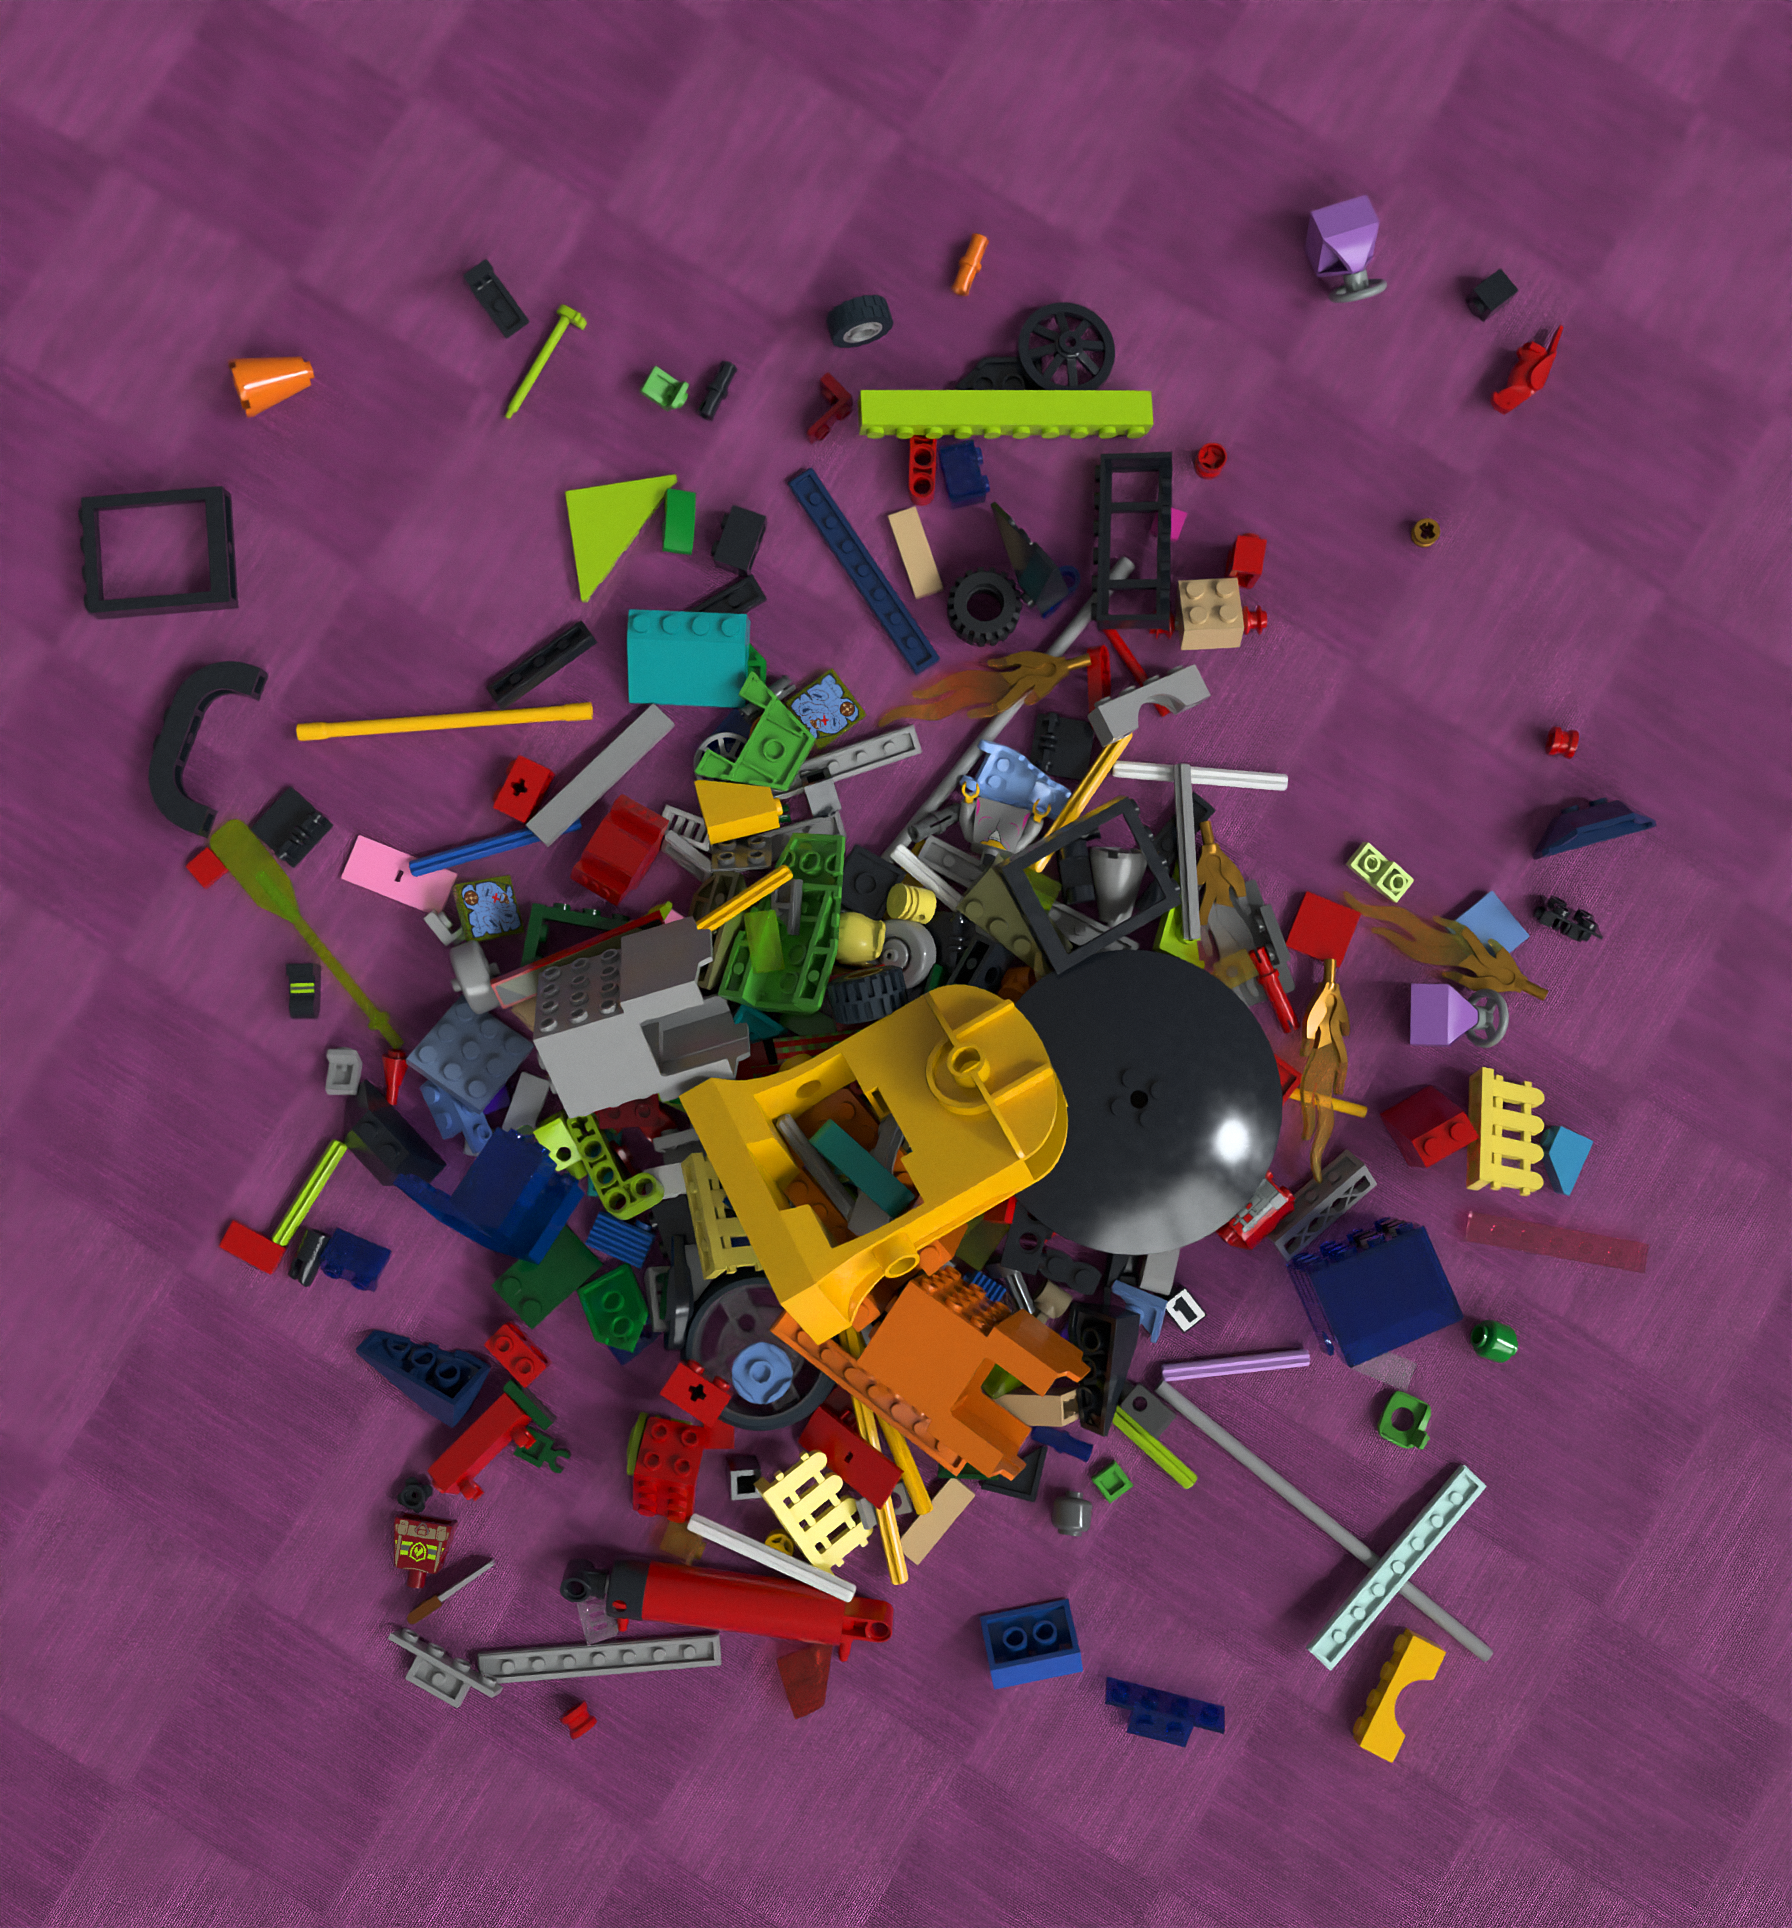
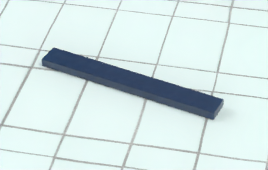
[787,467,940,677]

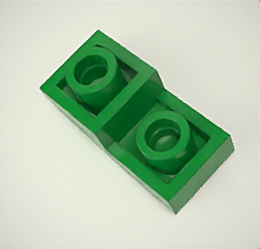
[662,488,696,555]

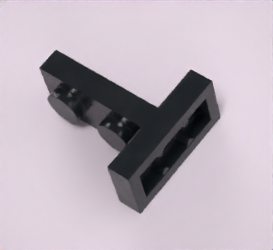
[463,258,530,340]

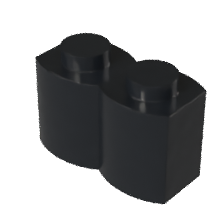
[1038,1247,1102,1295]

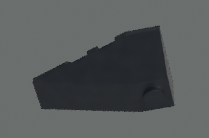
[990,501,1070,615]

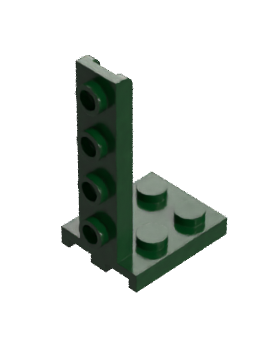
[520,902,630,968]

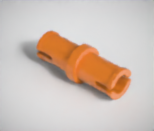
[951,233,989,296]

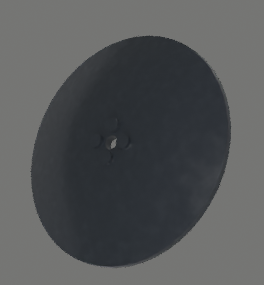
[1013,949,1283,1255]

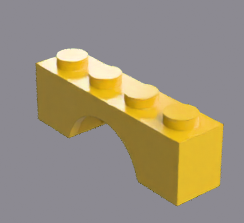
[1353,1628,1446,1763]

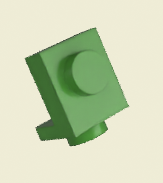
[638,366,689,412]

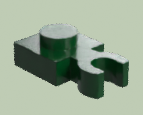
[513,1425,572,1473]

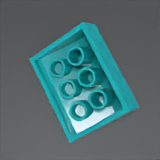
[627,609,751,708]

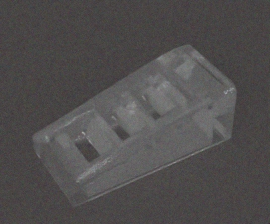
[576,1594,619,1645]

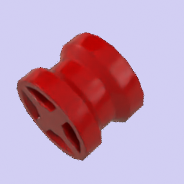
[1545,726,1579,759]
[559,1700,598,1740]

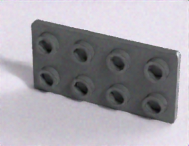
[1200,879,1295,1007]

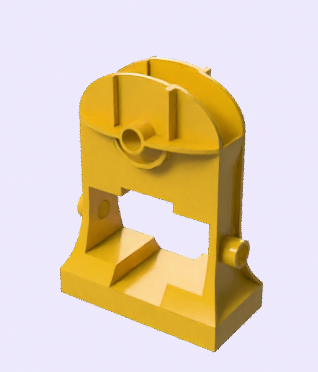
[679,984,1068,1345]

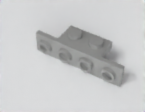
[388,1628,504,1708]

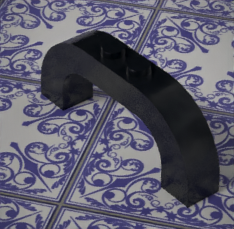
[148,661,269,838]

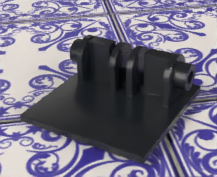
[1030,712,1094,780]
[250,786,334,869]
[1532,895,1603,942]
[922,911,976,973]

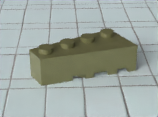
[956,853,1073,977]

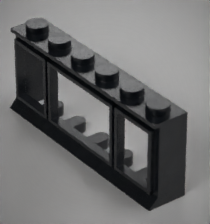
[1091,452,1173,631]

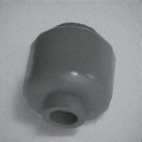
[1051,1490,1093,1537]

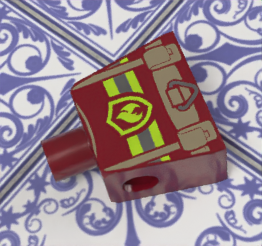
[394,1511,458,1588]

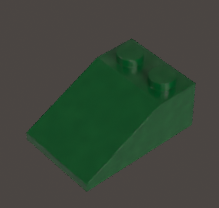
[491,1221,603,1330]

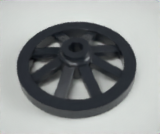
[1017,302,1115,390]

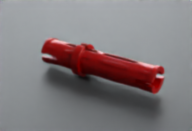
[1246,946,1301,1034]

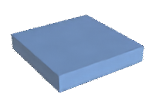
[1444,891,1530,959]

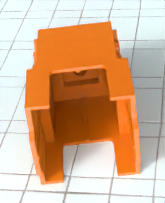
[856,1265,1091,1481]

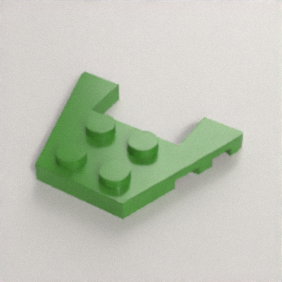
[695,671,816,792]

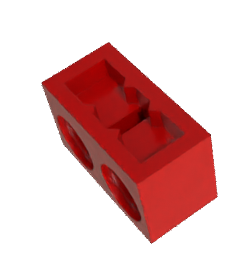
[1224,533,1267,589]
[483,1320,553,1388]

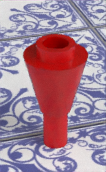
[382,1049,409,1105]

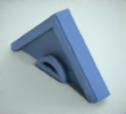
[1111,1280,1168,1343]

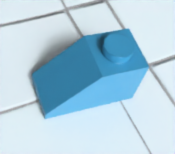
[1540,1126,1594,1196]

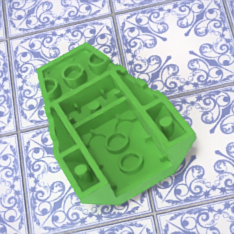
[718,833,846,1016]

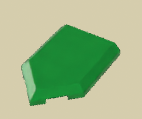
[576,1263,649,1353]

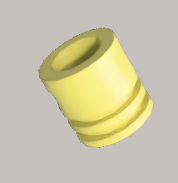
[887,883,936,924]

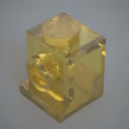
[1210,948,1259,989]

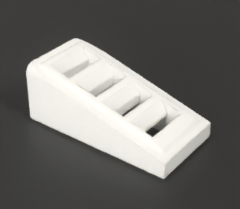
[662,804,713,854]

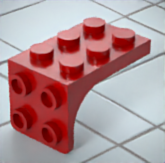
[633,1417,707,1523]

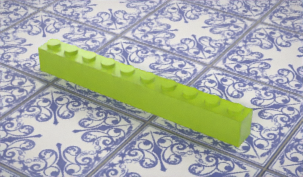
[857,390,1154,439]

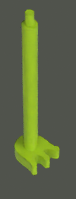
[505,304,587,420]

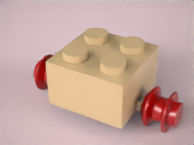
[1148,578,1267,650]

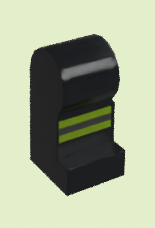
[286,963,321,1020]

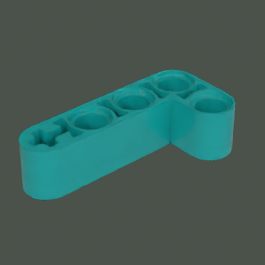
[809,1118,915,1220]

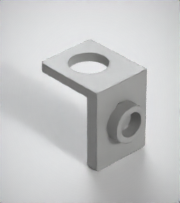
[855,1482,913,1530]

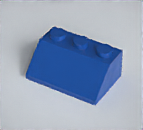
[980,1599,1083,1690]

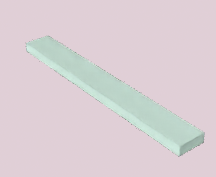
[1306,1464,1487,1671]

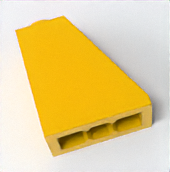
[694,780,783,845]

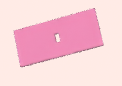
[341,835,458,914]

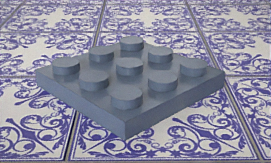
[406,995,534,1115]

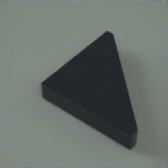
[980,1445,1048,1503]

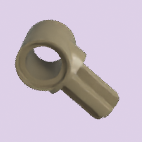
[1031,1279,1072,1324]

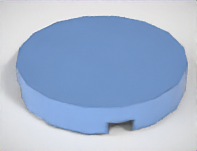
[732,1342,793,1404]

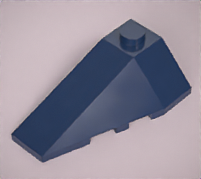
[356,1330,491,1428]

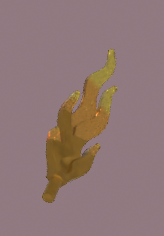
[878,651,1092,728]

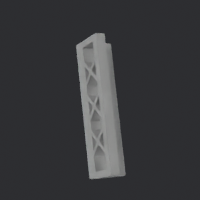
[1267,1149,1377,1262]

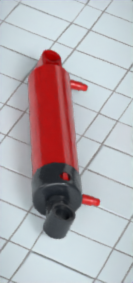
[560,1554,894,1662]

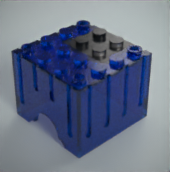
[1285,1216,1465,1368]

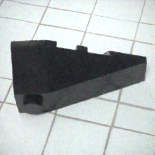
[1068,1302,1140,1437]

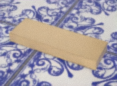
[888,507,943,599]
[900,1478,975,1566]

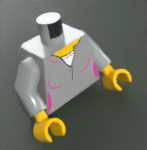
[959,781,1051,870]

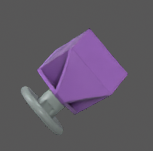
[1305,194,1387,303]
[1410,983,1509,1048]

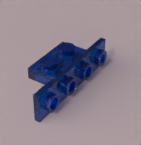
[1105,1677,1225,1747]

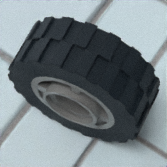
[825,294,894,348]

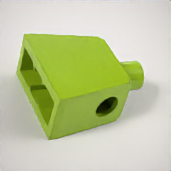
[533,1109,588,1182]

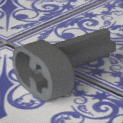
[984,1254,1036,1314]

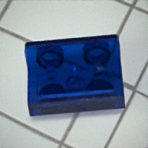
[320,1228,392,1292]

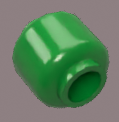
[1470,1320,1518,1363]

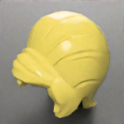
[835,912,886,968]

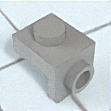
[325,1047,363,1095]

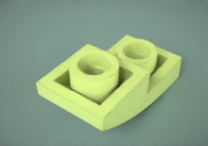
[1345,842,1414,903]

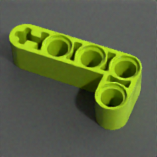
[567,1114,665,1220]

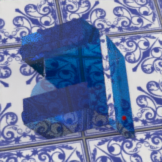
[393,1125,585,1265]

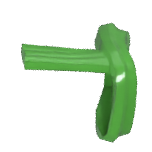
[1377,1391,1431,1450]

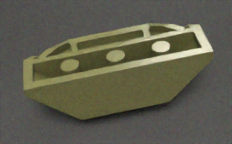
[687,871,752,990]

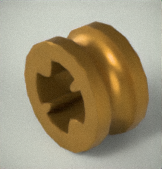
[1411,518,1440,548]

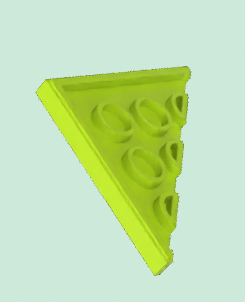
[565,474,678,603]

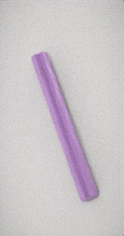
[1161,1349,1310,1382]

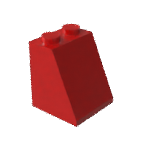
[1379,1085,1479,1168]

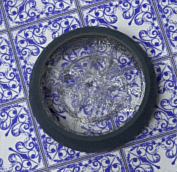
[680,1267,840,1431]

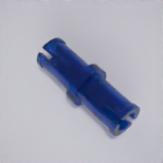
[1030,1426,1093,1462]

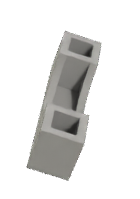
[1087,664,1211,747]

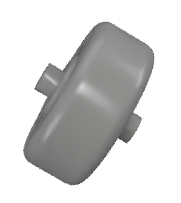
[866,919,936,989]
[449,940,501,1014]

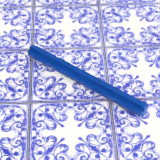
[409,817,582,877]

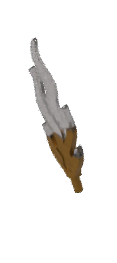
[1196,821,1259,1008]

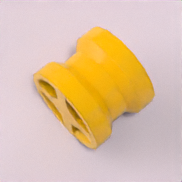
[765,1528,795,1556]

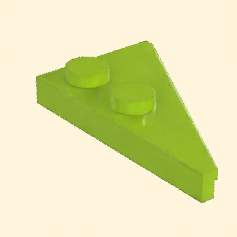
[1152,858,1205,969]

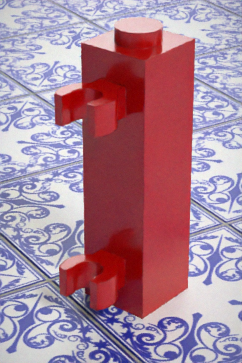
[427,1392,537,1501]

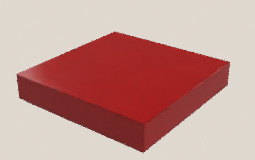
[1285,891,1361,968]

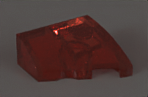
[776,1643,833,1720]

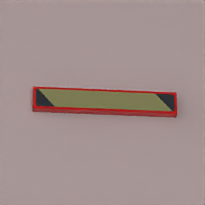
[490,910,665,1009]

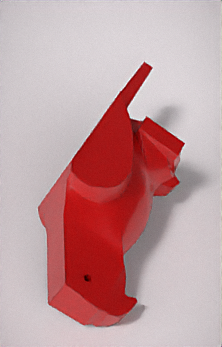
[1490,325,1564,415]

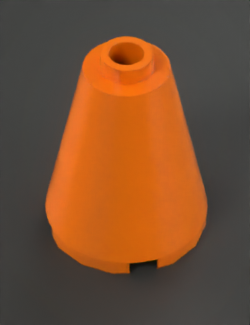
[227,356,315,418]

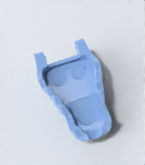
[959,739,1072,820]

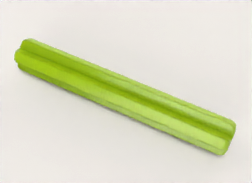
[271,1139,347,1246]
[1112,1404,1198,1489]

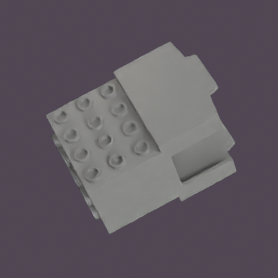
[533,916,751,1119]

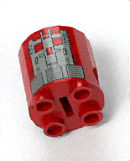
[1215,1170,1295,1251]

